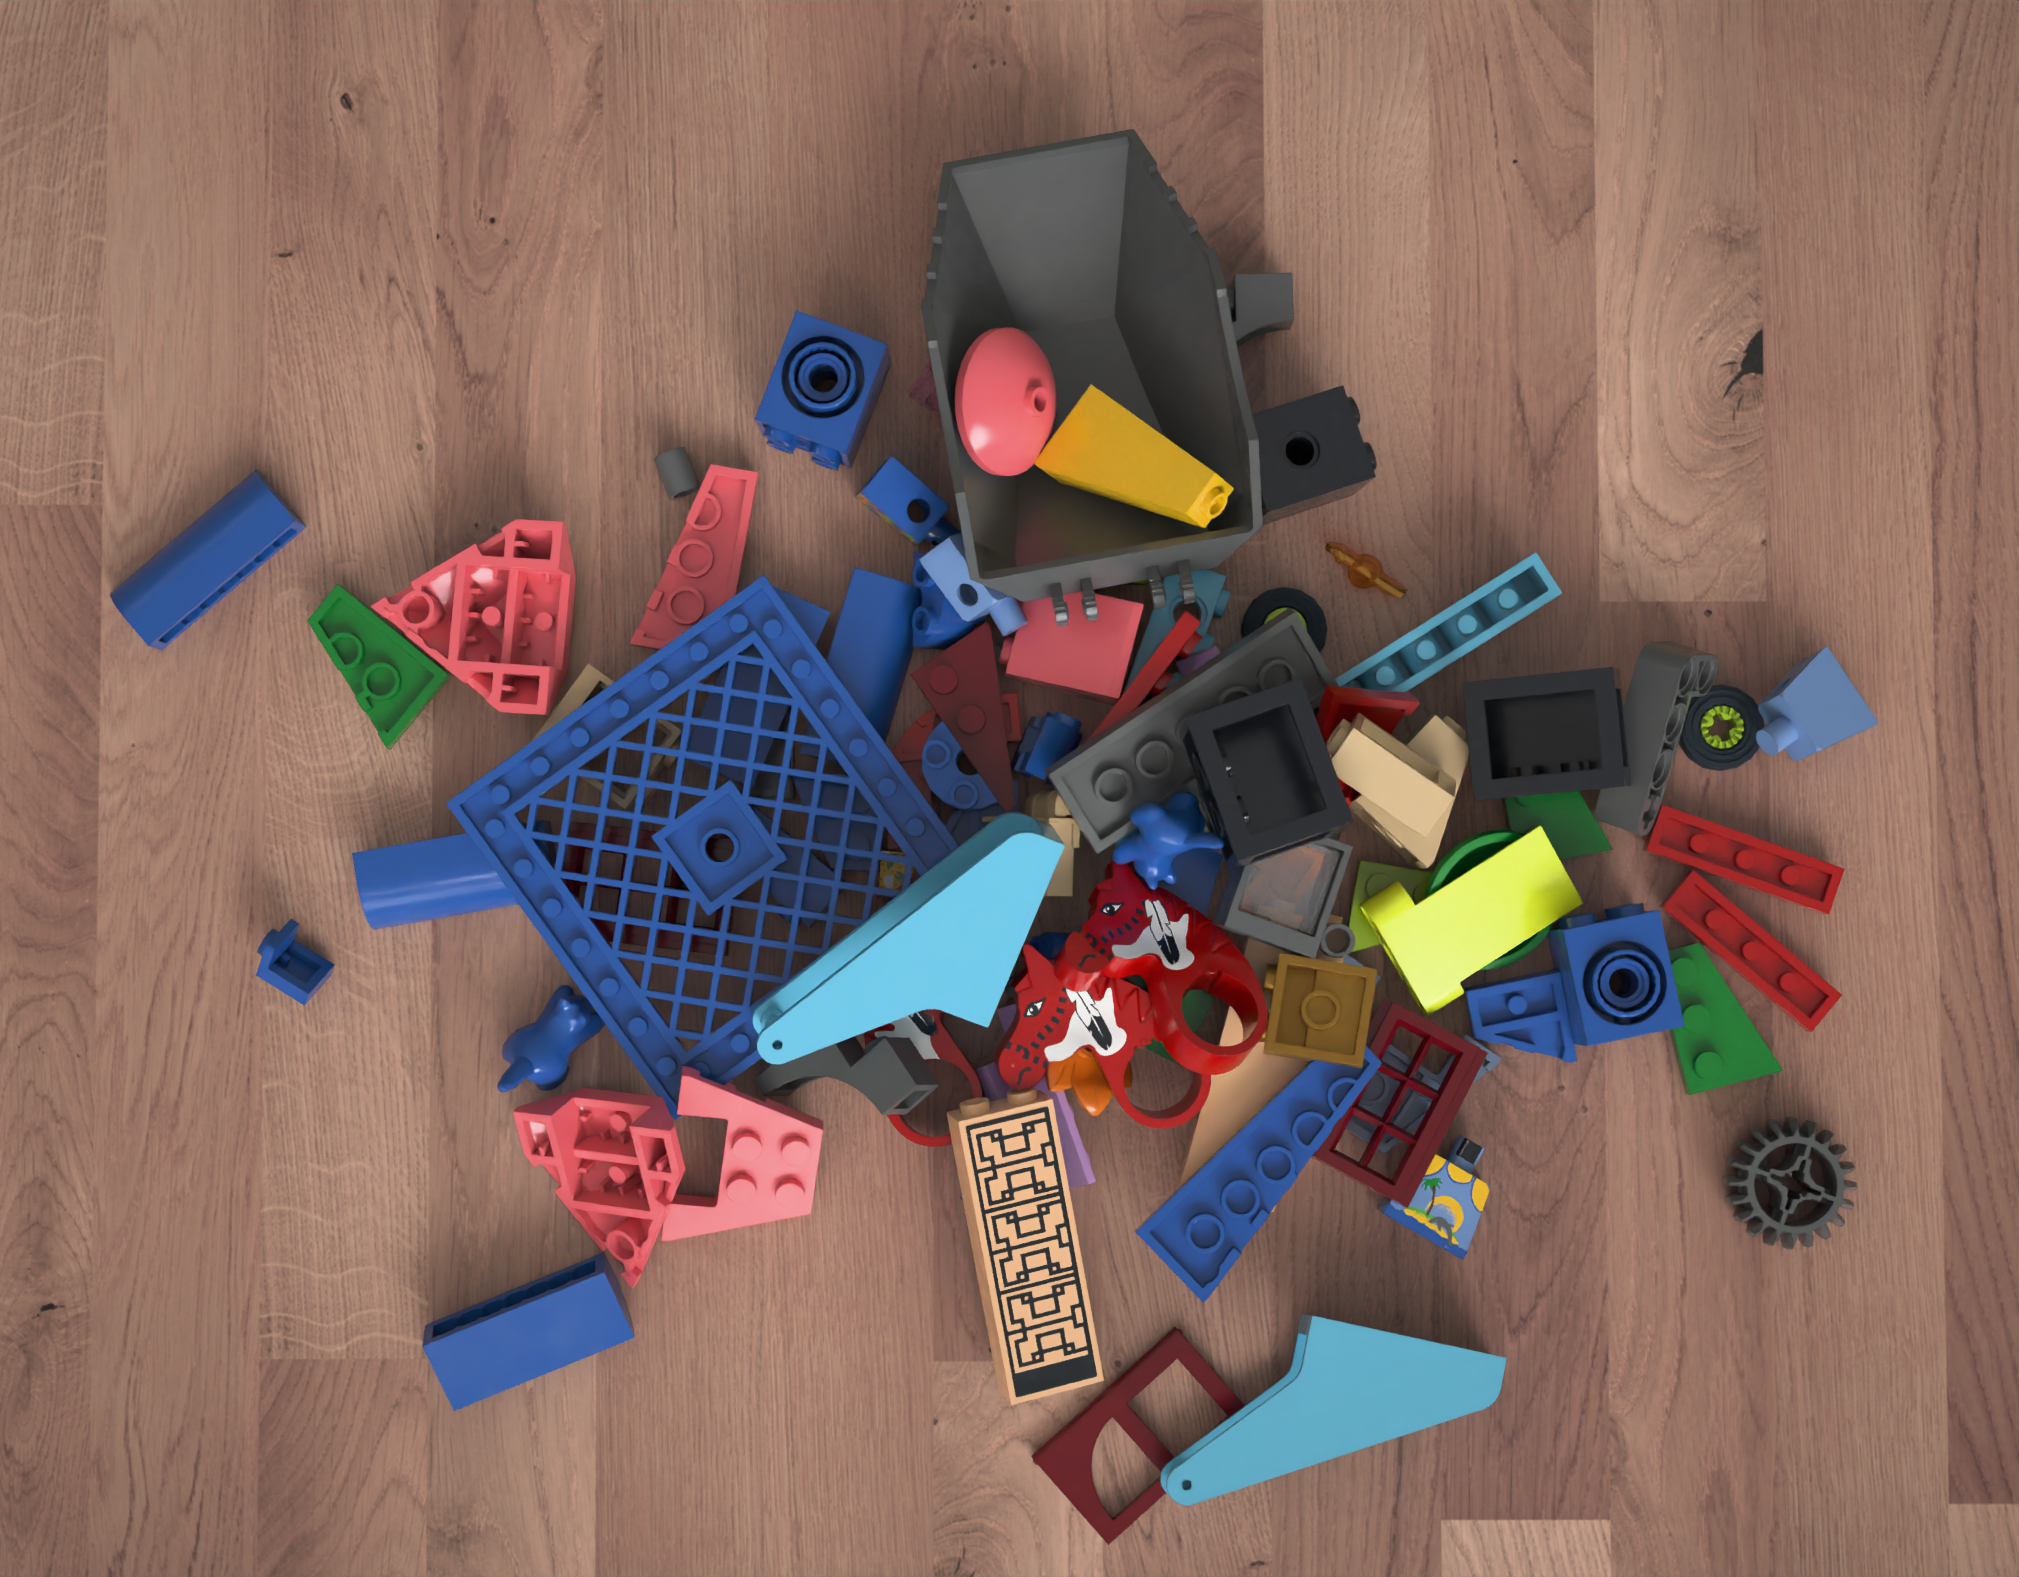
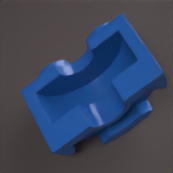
[912,551,986,650]
[1010,711,1083,787]
[922,721,998,812]

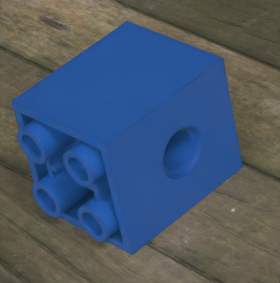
[755,310,892,471]
[1547,903,1685,1046]

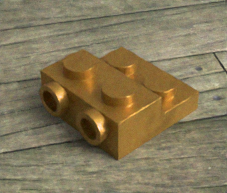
[1259,953,1378,1068]

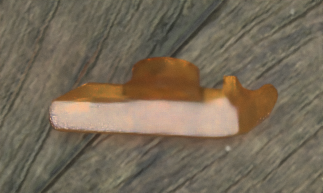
[1325,542,1408,598]

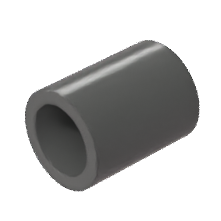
[654,447,700,500]
[1319,923,1355,958]

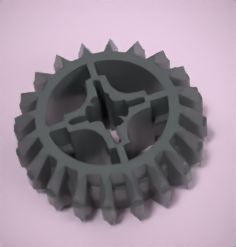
[1723,1117,1858,1249]

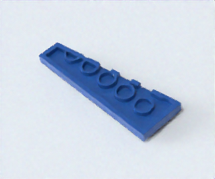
[1135,1046,1382,1303]

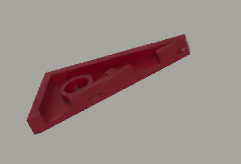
[910,622,1016,813]

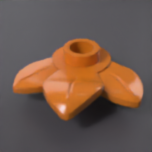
[1046,1048,1133,1116]

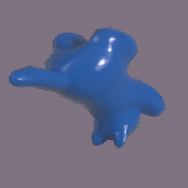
[1112,792,1224,890]
[497,985,605,1093]

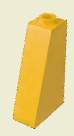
[1034,384,1234,528]

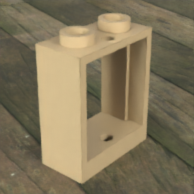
[531,663,682,811]
[1326,712,1456,838]

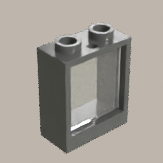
[1213,833,1353,959]

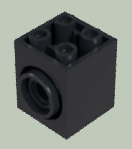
[1252,385,1377,525]

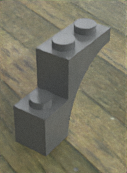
[1227,272,1294,348]
[754,1036,941,1115]

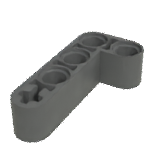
[1595,641,1718,836]

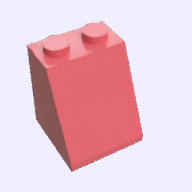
[999,592,1144,706]

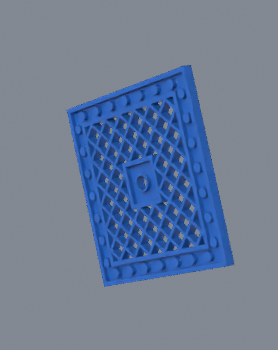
[446,575,959,1120]

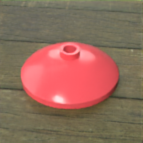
[955,328,1057,476]

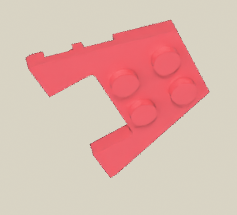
[661,1066,823,1241]

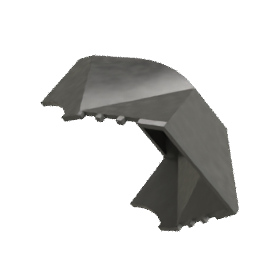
[921,129,1263,627]

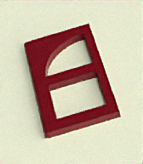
[1031,1327,1245,1545]

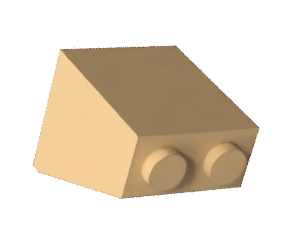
[1349,714,1469,870]

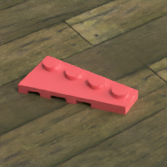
[630,464,759,650]

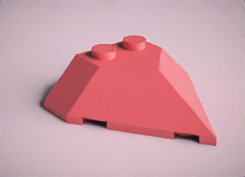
[370,519,576,716]
[513,1088,685,1289]

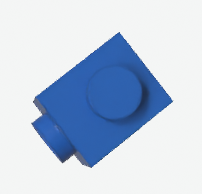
[256,919,335,1006]

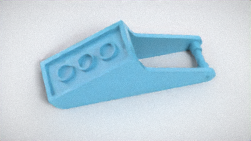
[752,812,1065,1064]
[1160,1314,1507,1506]

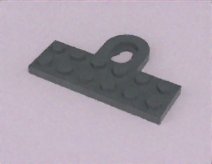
[1044,608,1339,855]

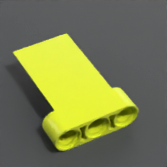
[1360,825,1583,1017]

